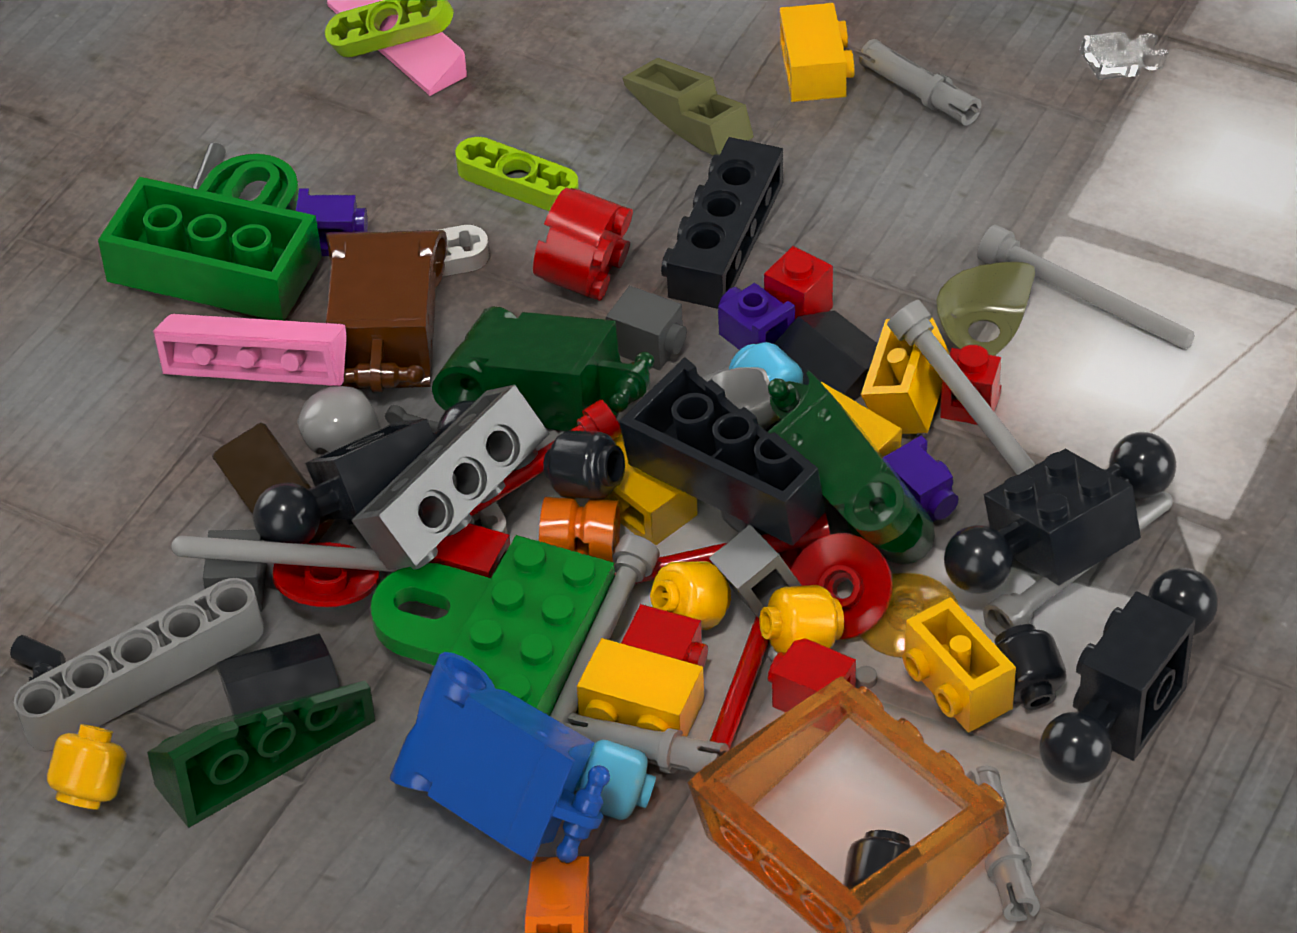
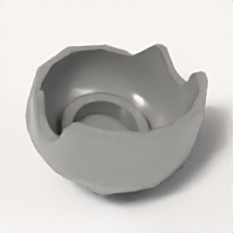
[706,367,779,430]
[297,386,381,453]

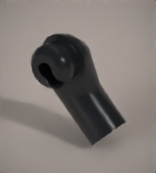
[10,635,66,681]

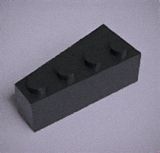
[619,357,825,546]

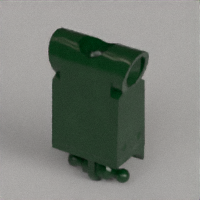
[432,306,655,431]
[768,371,935,565]

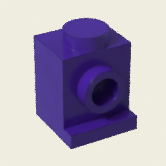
[296,188,368,256]
[718,282,795,350]
[884,436,959,522]

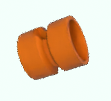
[539,497,621,565]

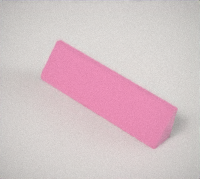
[327,0,467,96]
[153,314,346,386]

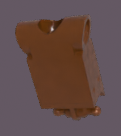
[326,230,448,393]

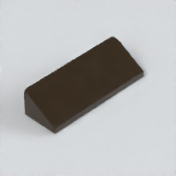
[212,423,335,544]

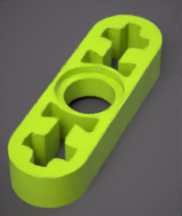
[325,0,453,58]
[455,137,579,211]

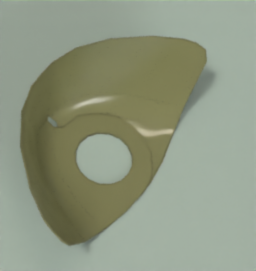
[936,262,1035,356]

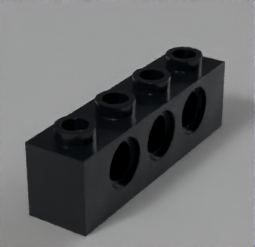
[661,137,783,309]

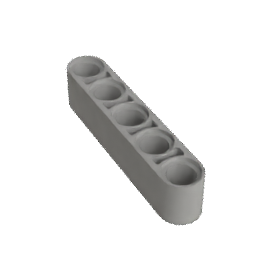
[13,578,264,751]

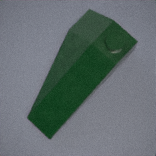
[147,680,376,828]

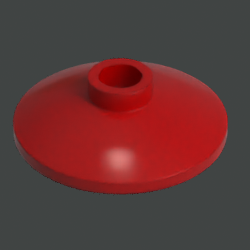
[791,533,893,640]
[273,542,379,607]

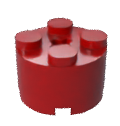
[533,188,633,301]

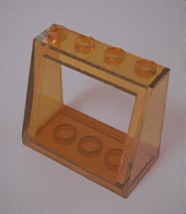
[687,676,1009,933]

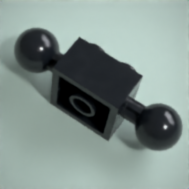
[253,400,490,544]
[944,432,1177,594]
[1039,568,1218,784]

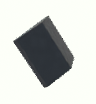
[774,310,878,401]
[216,633,340,715]

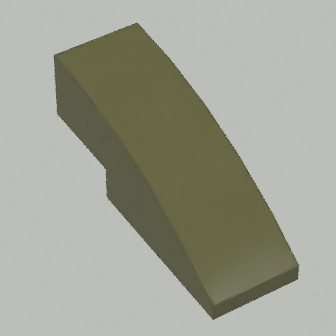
[622,58,754,155]

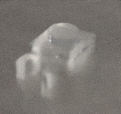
[1079,32,1168,80]

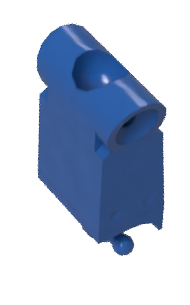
[390,652,610,863]

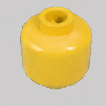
[650,561,731,630]
[759,585,844,653]
[47,724,127,809]

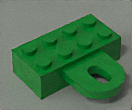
[98,154,322,321]
[371,535,615,716]

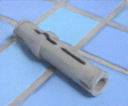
[859,39,982,126]
[565,713,729,779]
[964,766,1040,922]

